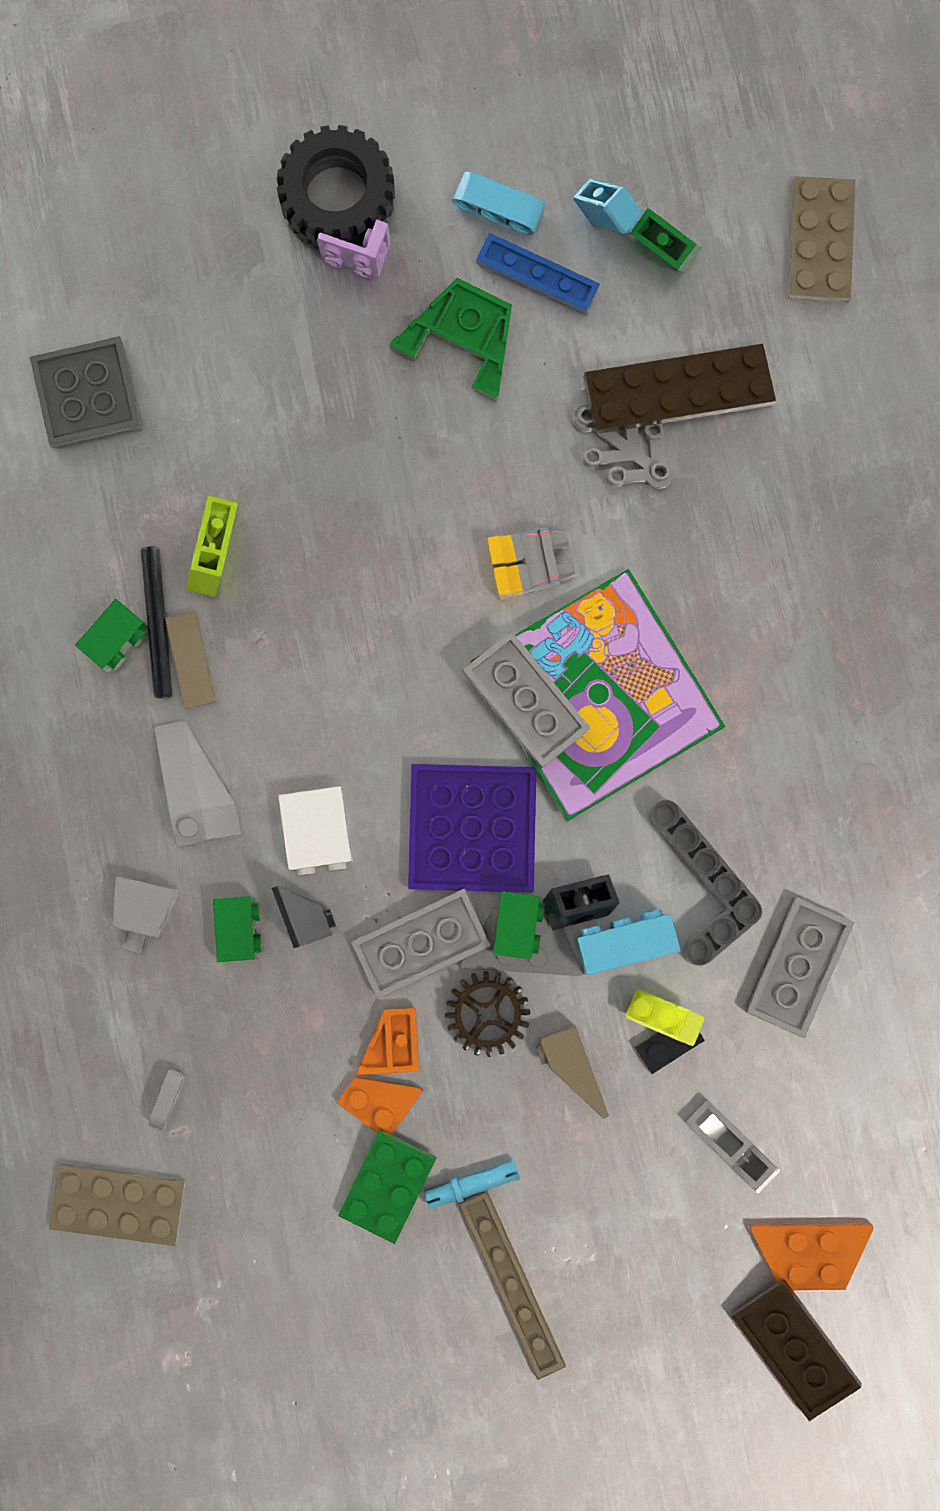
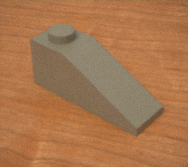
[536,1025,609,1119]

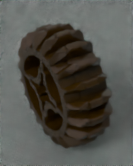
[445,971,530,1057]

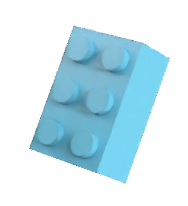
[574,909,681,976]

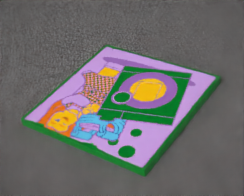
[470,569,726,822]

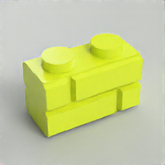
[626,989,704,1046]

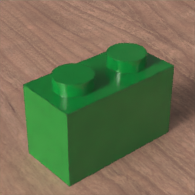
[630,208,702,273]
[75,598,148,673]
[493,891,545,960]
[213,896,263,963]

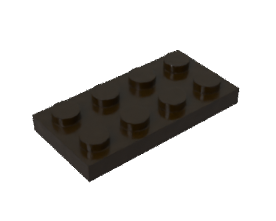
[732,1279,862,1421]

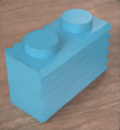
[573,179,643,234]

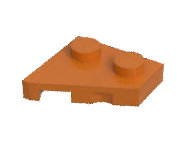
[358,1008,419,1075]
[337,1077,423,1135]

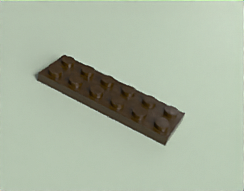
[583,344,776,434]

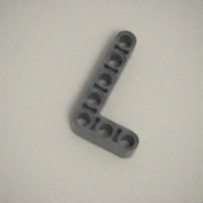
[650,800,762,966]

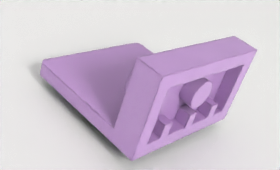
[317,220,391,278]

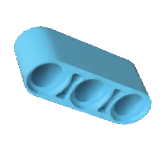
[452,171,545,235]

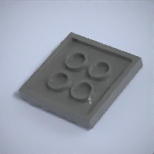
[30,336,142,448]

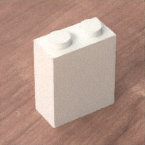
[278,786,353,876]

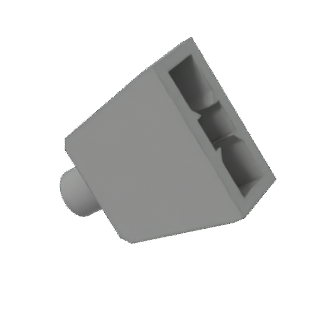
[112,876,179,953]

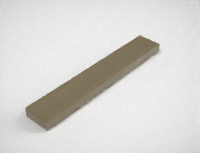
[458,1190,566,1380]

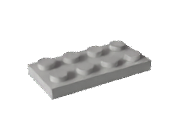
[462,631,591,769]
[351,888,492,999]
[745,897,854,1038]

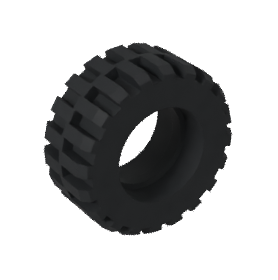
[276,125,395,249]

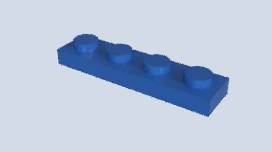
[476,232,600,314]

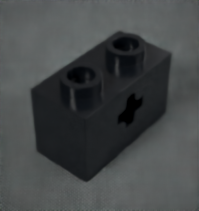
[542,874,620,930]

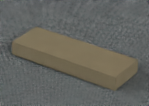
[165,611,216,709]

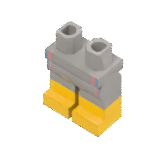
[487,527,575,600]

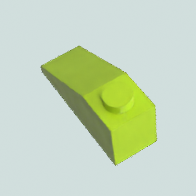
[185,495,238,597]

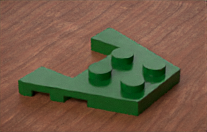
[390,278,512,401]

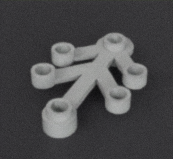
[573,405,675,489]

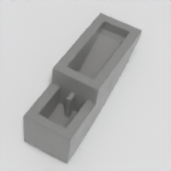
[686,1100,780,1194]

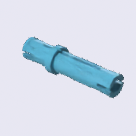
[424,1160,520,1210]

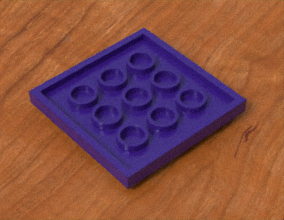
[408,764,536,893]

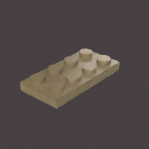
[788,176,855,302]
[49,1164,186,1246]

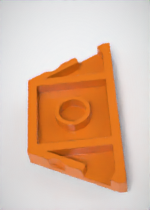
[749,1223,873,1291]

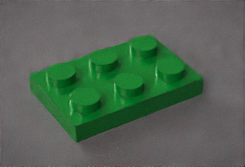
[338,1129,437,1244]

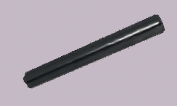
[141,546,172,699]

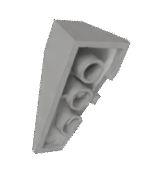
[154,720,242,848]

